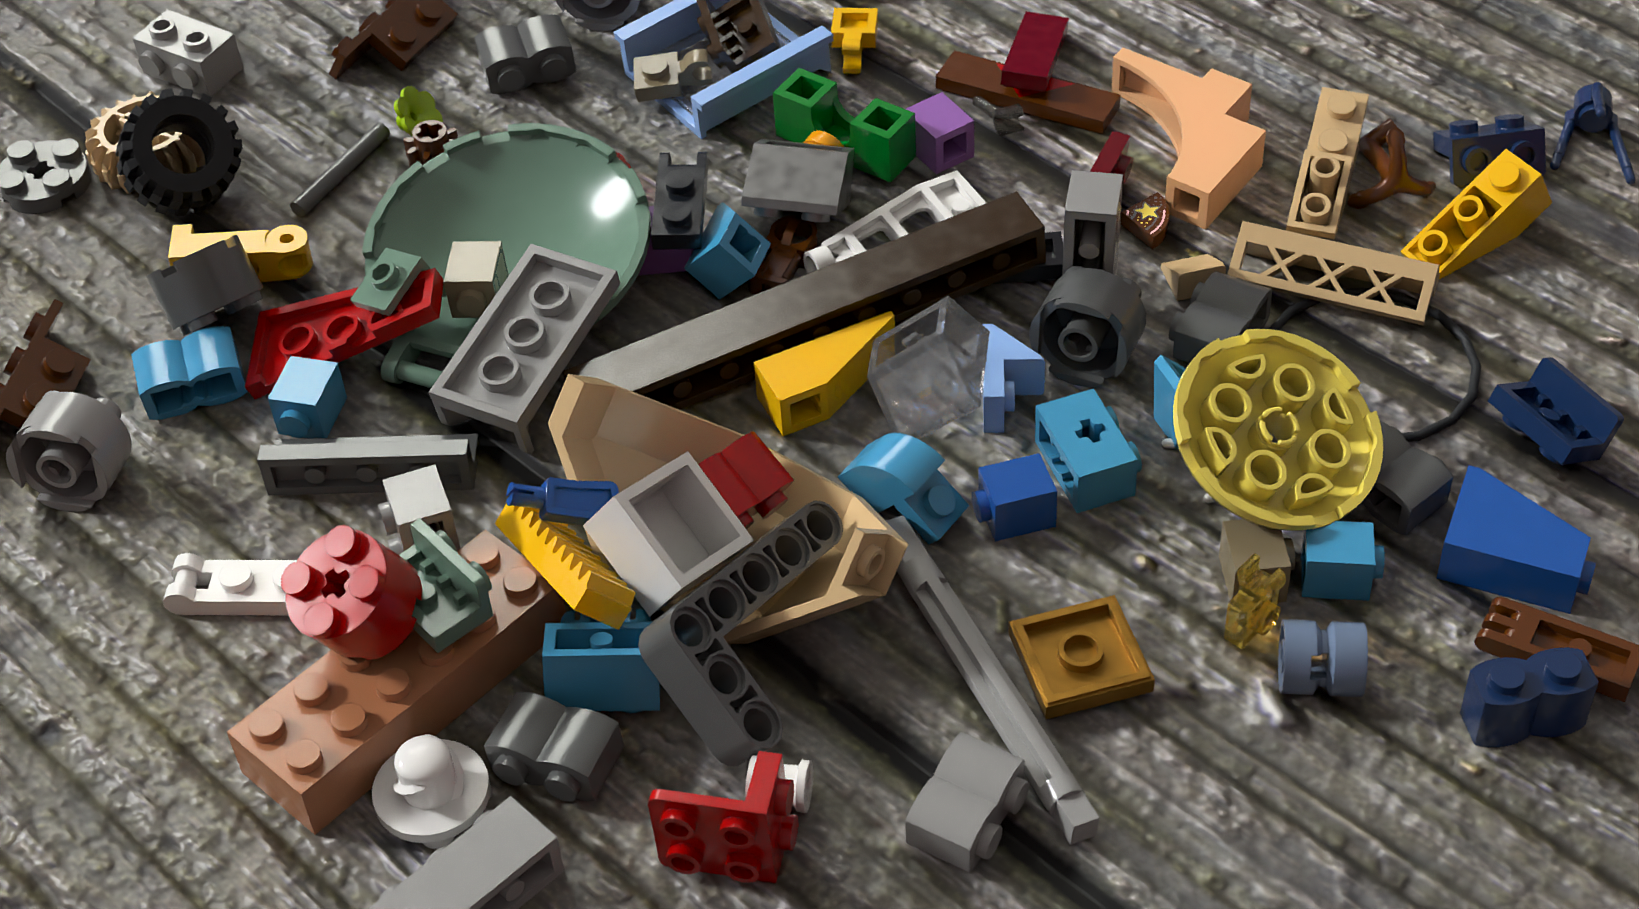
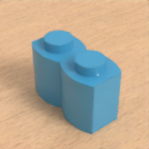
[131,326,248,420]

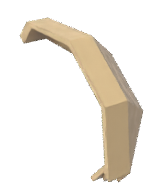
[548,374,908,644]

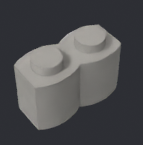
[905,732,1029,873]

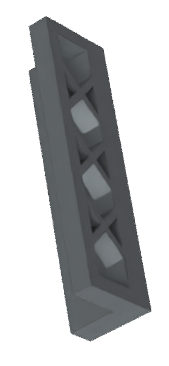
[257,434,480,495]

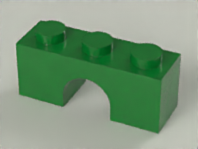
[773,68,916,183]

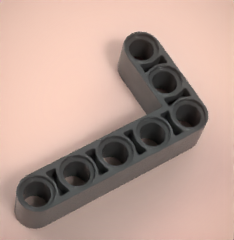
[638,501,843,766]

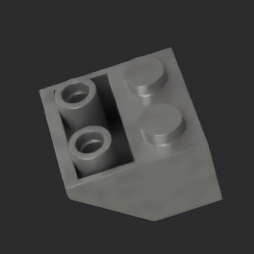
[741,139,855,222]

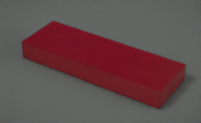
[1000,11,1069,92]

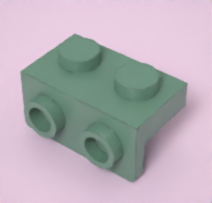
[399,518,494,653]

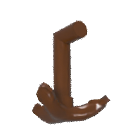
[1347,118,1436,209]

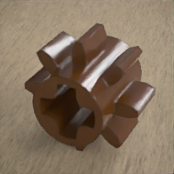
[403,120,458,167]

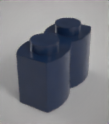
[1460,647,1598,748]

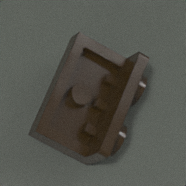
[696,0,781,74]

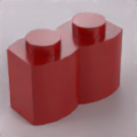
[698,431,794,530]

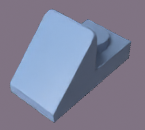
[982,324,1045,433]

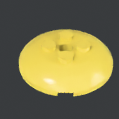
[1173,329,1383,531]

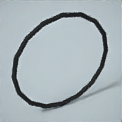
[1268,287,1481,442]

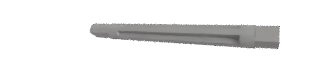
[885,515,1100,845]

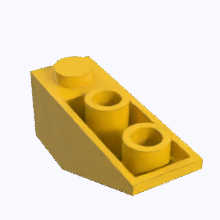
[1400,149,1552,280]
[754,311,896,436]

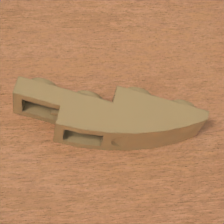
[1286,87,1369,239]

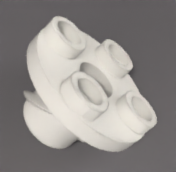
[372,734,492,849]

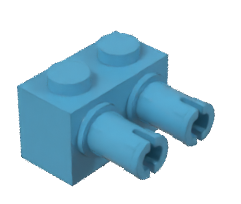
[542,609,661,713]

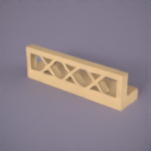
[1227,221,1439,326]

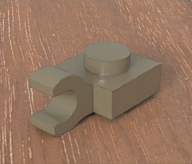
[633,49,713,102]

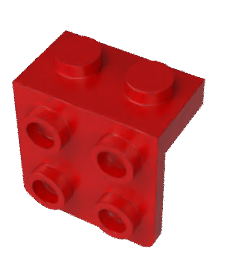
[648,751,799,883]

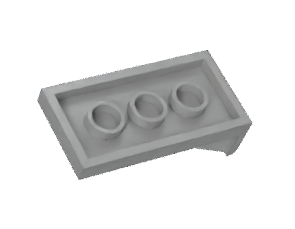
[429,244,621,454]

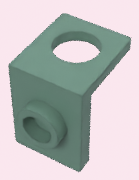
[351,248,447,316]

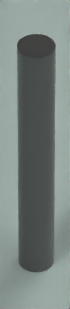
[290,122,390,217]

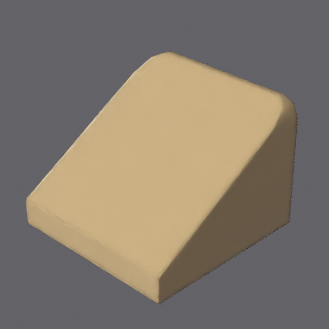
[1161,254,1226,301]

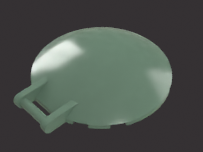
[362,123,651,389]

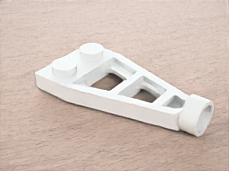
[803,170,986,274]

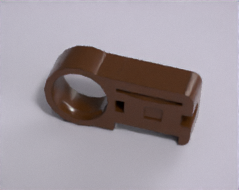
[748,215,818,294]

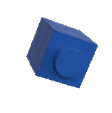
[972,453,1057,542]

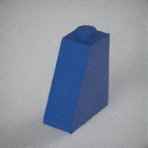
[1437,465,1596,614]

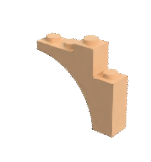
[1111,47,1266,230]

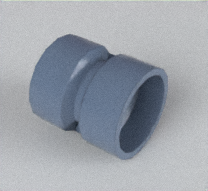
[1278,619,1368,697]

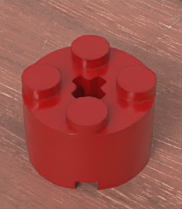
[280,525,422,660]

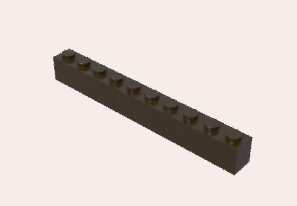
[562,191,1046,410]

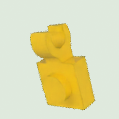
[831,8,878,74]

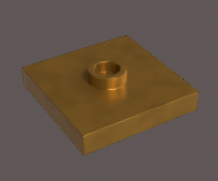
[1008,595,1155,720]

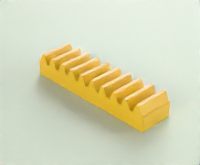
[495,503,636,630]

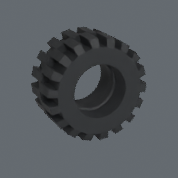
[115,88,243,216]

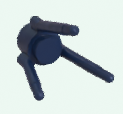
[1550,82,1636,184]

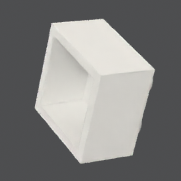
[583,451,754,616]

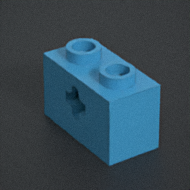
[1035,388,1142,513]

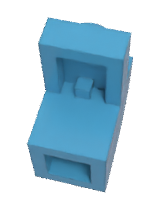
[838,433,969,544]

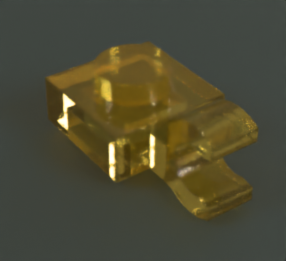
[1224,553,1286,649]

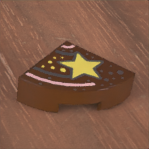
[1121,192,1170,250]

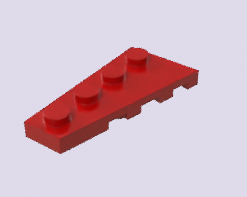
[245,268,444,399]

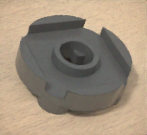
[0,138,91,214]

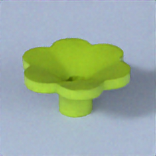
[394,86,443,136]

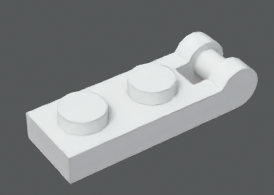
[163,553,297,616]

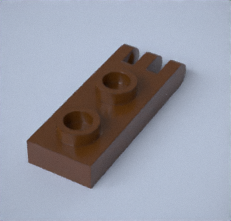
[1474,597,1639,702]

